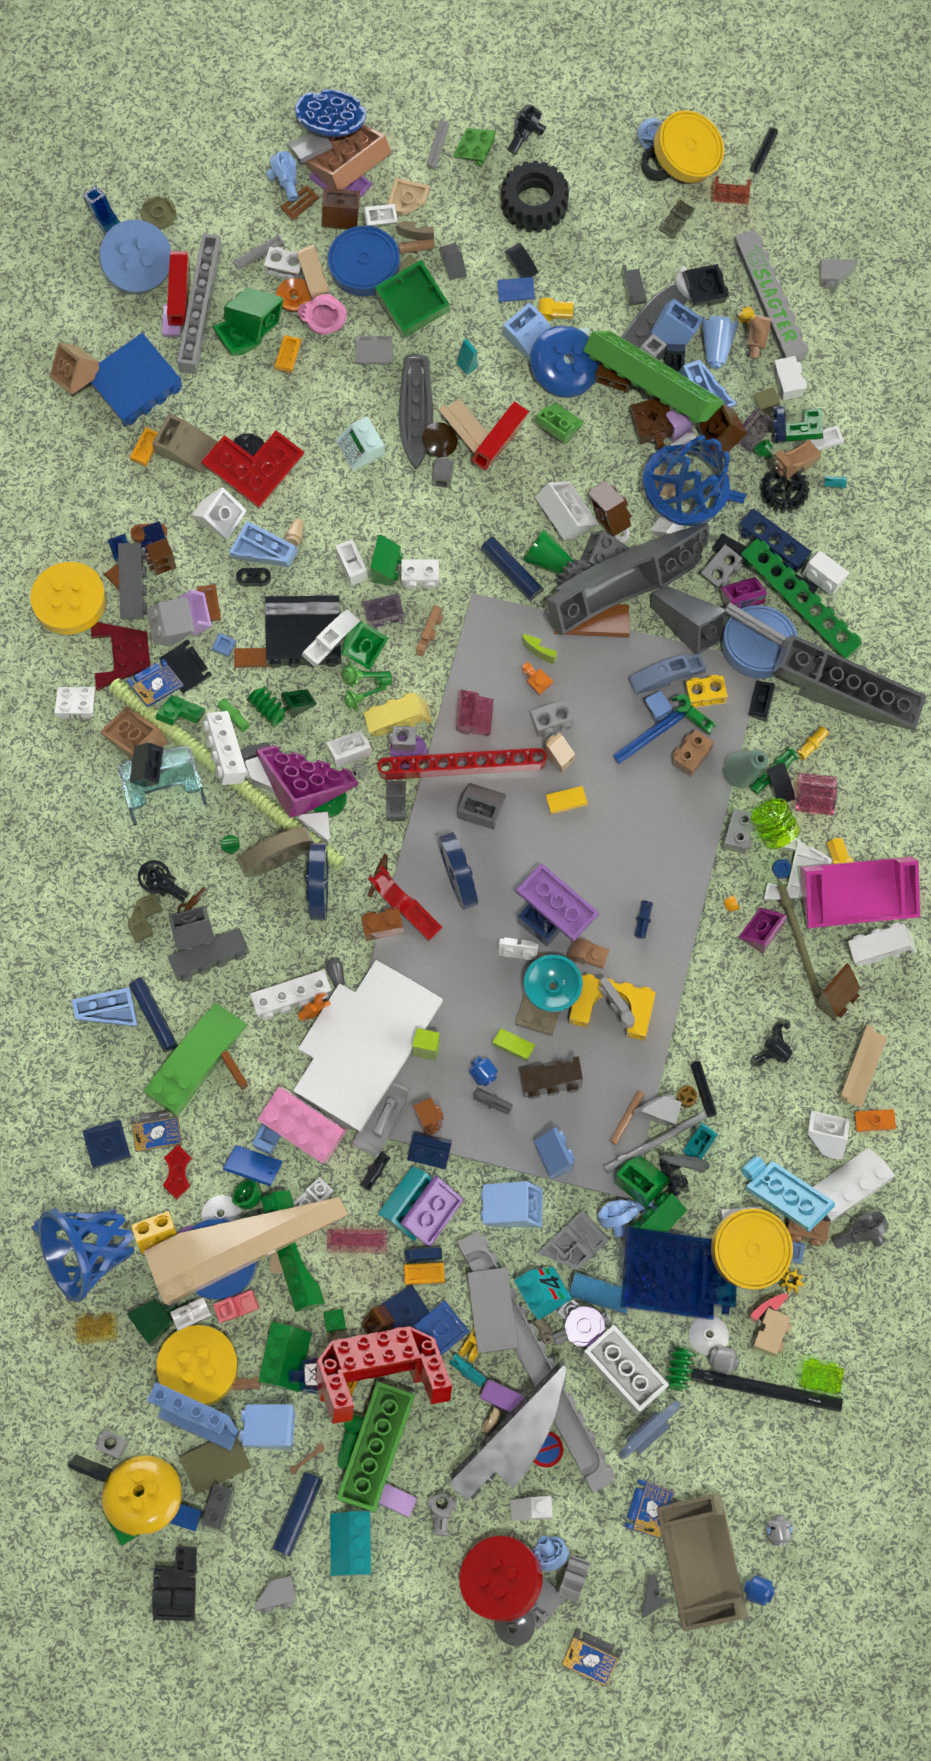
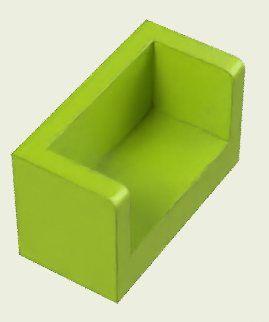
[412,1028,440,1061]

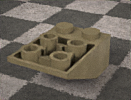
[152,413,218,474]

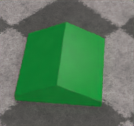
[212,321,261,355]
[341,621,389,670]

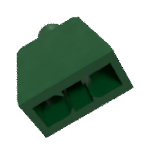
[126,1299,178,1347]

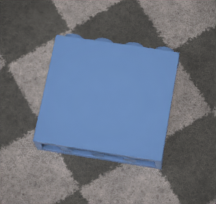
[147,1382,239,1451]

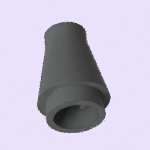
[324,958,345,988]

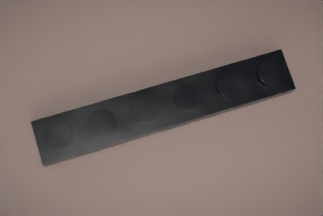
[712,533,819,601]

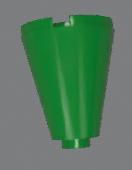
[523,529,574,575]

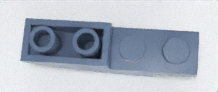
[629,653,707,695]

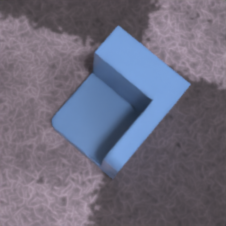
[645,690,673,724]
[252,1124,281,1156]

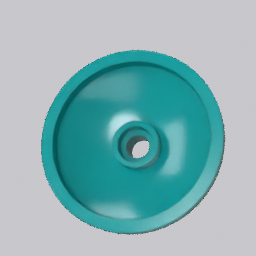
[524,955,583,1012]

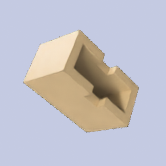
[752,1308,792,1357]

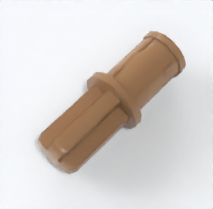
[399,239,435,254]

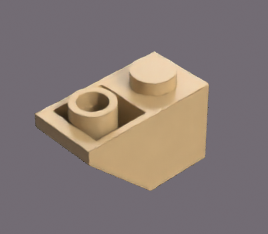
[545,732,575,773]

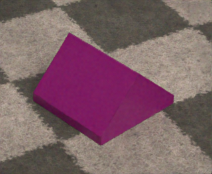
[739,907,787,954]

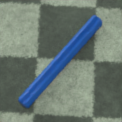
[613,712,685,764]

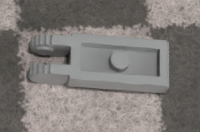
[598,977,635,1029]

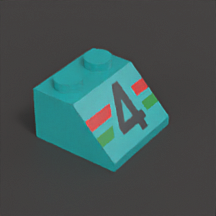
[514,1267,572,1320]

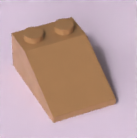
[100,706,168,761]

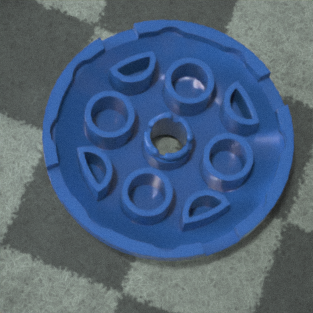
[295,89,366,137]
[530,325,600,398]

